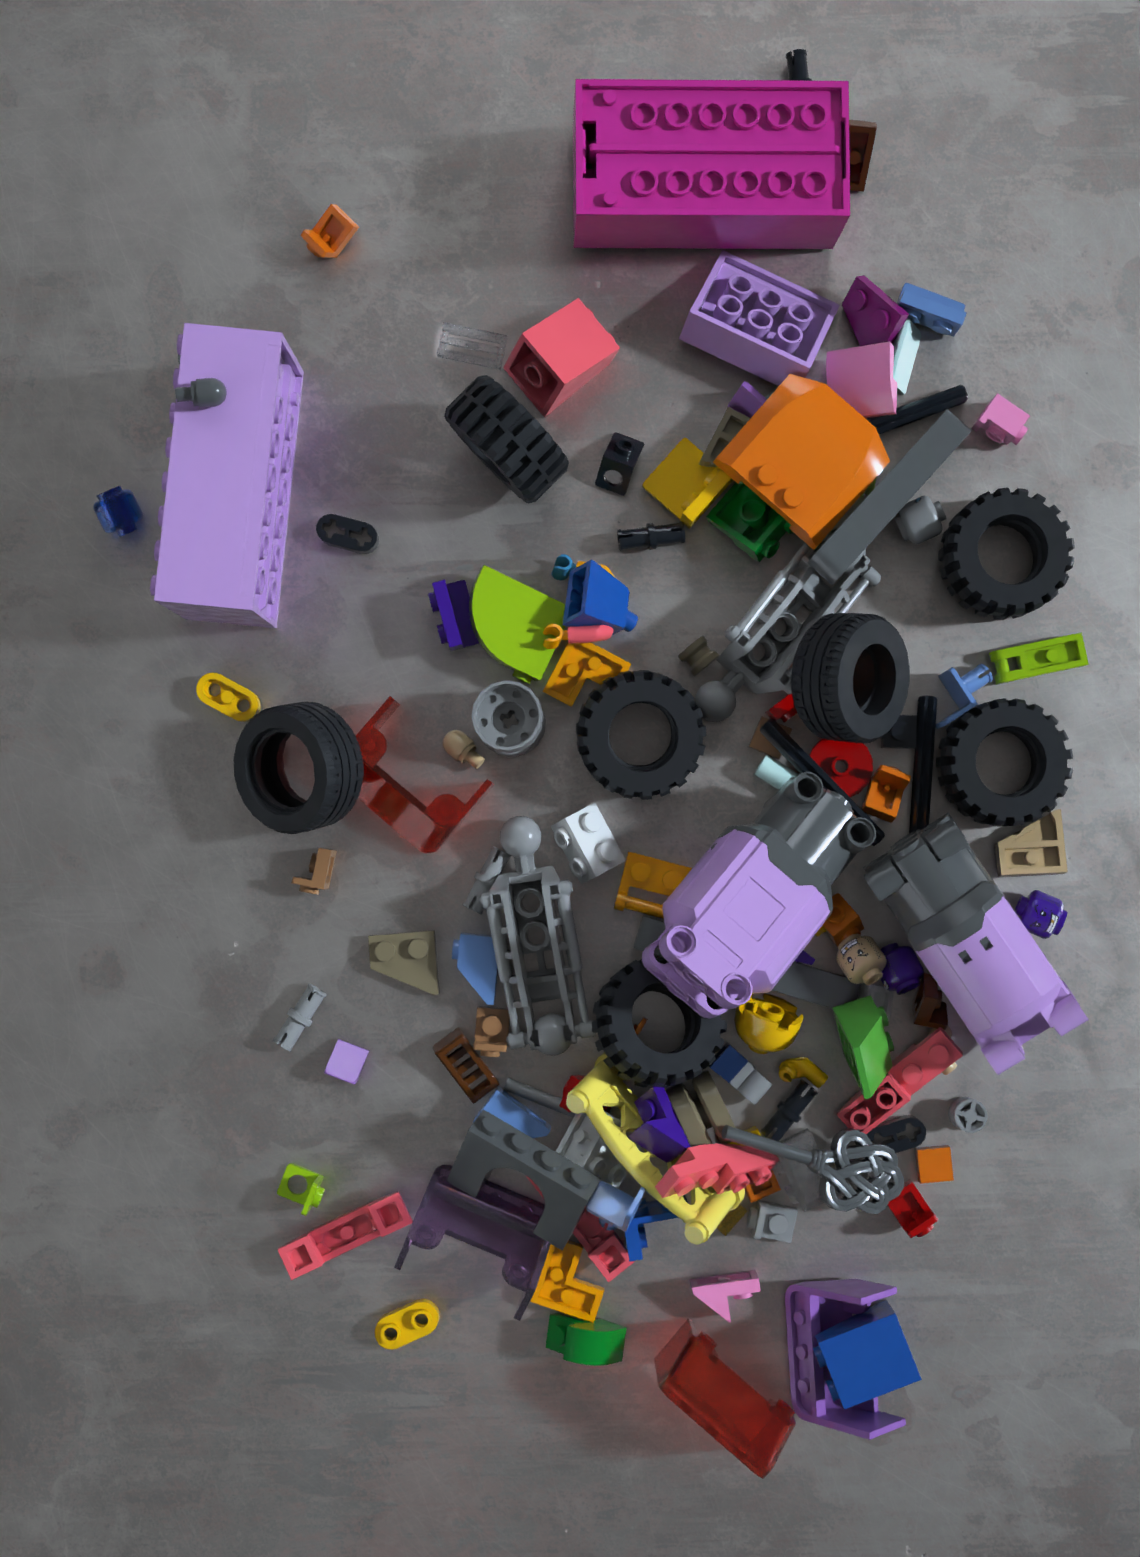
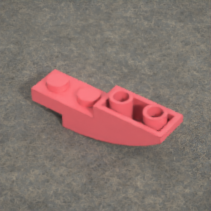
[837,1027,963,1134]
[655,1143,780,1198]

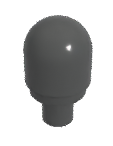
[175,378,227,408]

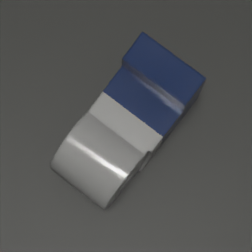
[709,1042,773,1105]

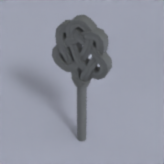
[721,1125,904,1214]

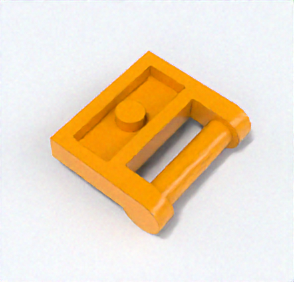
[614,851,692,919]

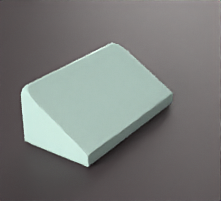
[893,318,921,395]

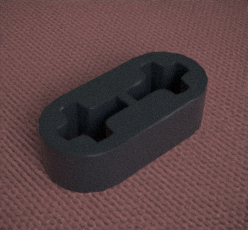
[316,514,379,554]
[867,1115,926,1157]

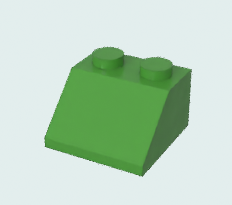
[832,995,894,1099]

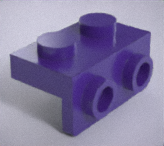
[428,580,480,652]

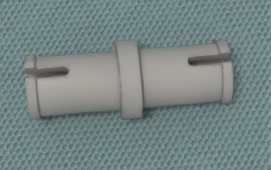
[463,846,511,915]
[273,983,327,1052]

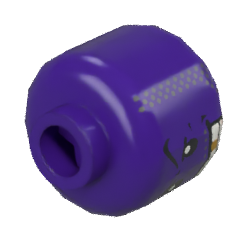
[1014,890,1068,939]
[881,943,924,995]

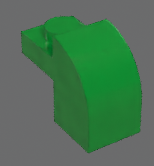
[545,1313,627,1366]

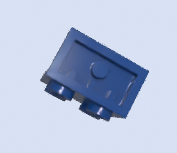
[624,1195,688,1261]

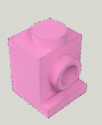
[971,393,1030,445]

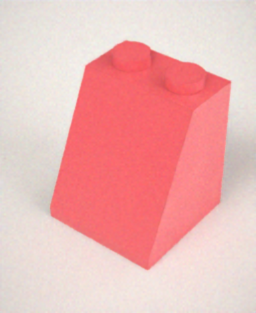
[503,298,620,417]

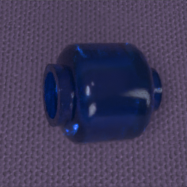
[93,486,143,537]

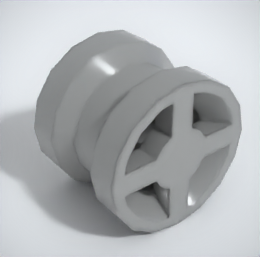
[948,1097,987,1133]

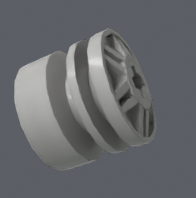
[472,680,546,758]

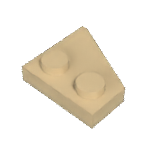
[995,809,1068,877]

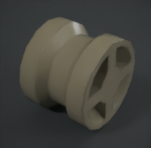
[678,636,720,677]

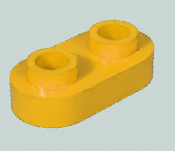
[196,673,261,722]
[375,1298,439,1350]

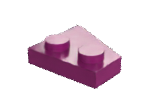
[842,275,909,346]

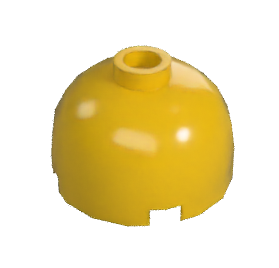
[734,993,804,1054]

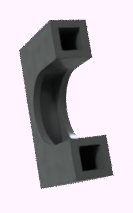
[447,1109,601,1251]

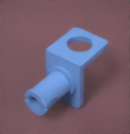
[936,664,993,729]
[586,1181,646,1232]

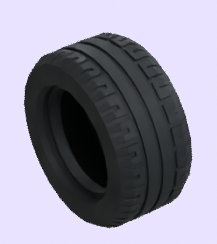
[233,702,364,834]

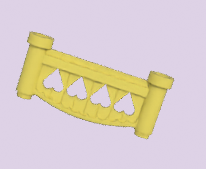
[566,1052,745,1245]

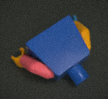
[543,554,638,649]

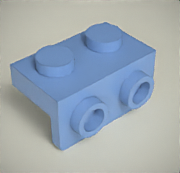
[897,283,967,337]

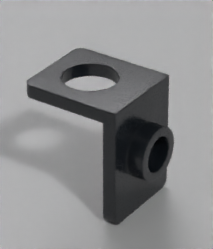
[595,432,644,496]

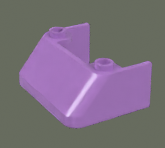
[785,1279,906,1440]

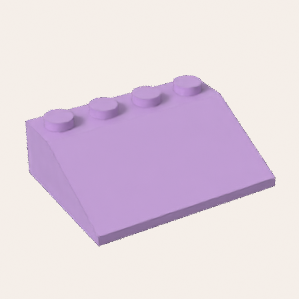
[679,250,840,386]

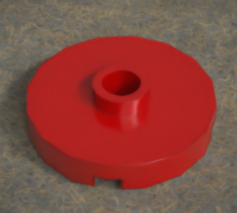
[809,739,873,797]

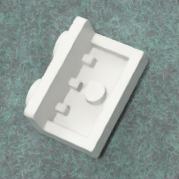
[551,803,626,884]

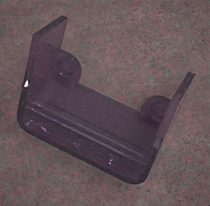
[394,1165,551,1321]

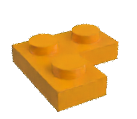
[542,643,631,707]
[530,1240,604,1323]

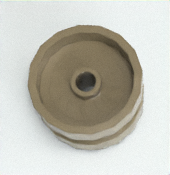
[665,1069,736,1147]

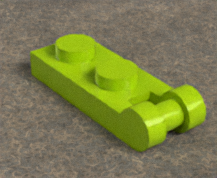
[989,632,1089,685]

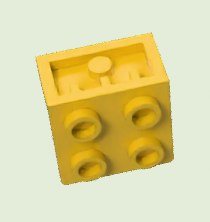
[642,438,733,529]

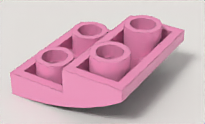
[826,341,897,419]

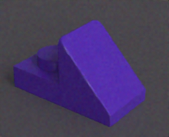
[629,1086,691,1163]

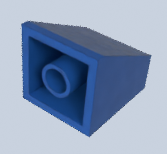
[813,1300,922,1410]

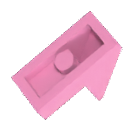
[690,1270,761,1323]

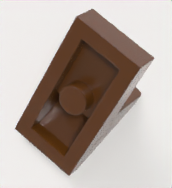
[849,120,877,192]

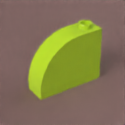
[469,565,566,684]

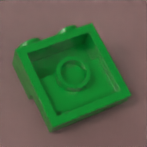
[706,481,793,563]

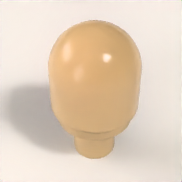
[443,730,485,769]

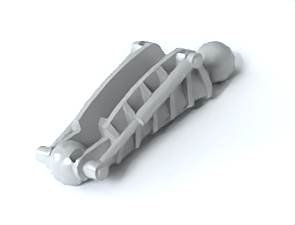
[695,528,881,722]
[479,816,596,1056]

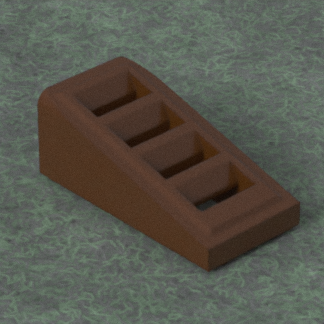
[433,1028,500,1104]

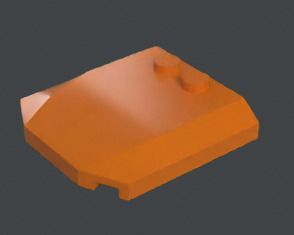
[713,374,890,550]

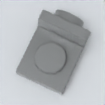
[747,1200,798,1243]

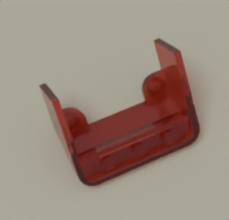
[356,696,495,853]
[654,1318,796,1479]

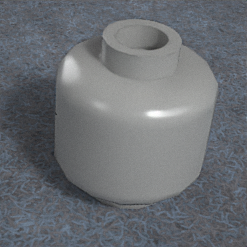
[895,495,947,544]

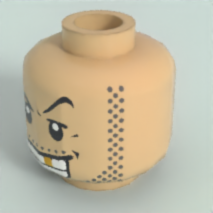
[836,934,887,985]

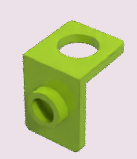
[277,1163,325,1216]

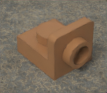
[291,848,337,895]
[473,1006,510,1057]

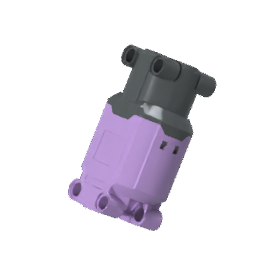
[642,772,876,1019]
[863,813,1089,1075]

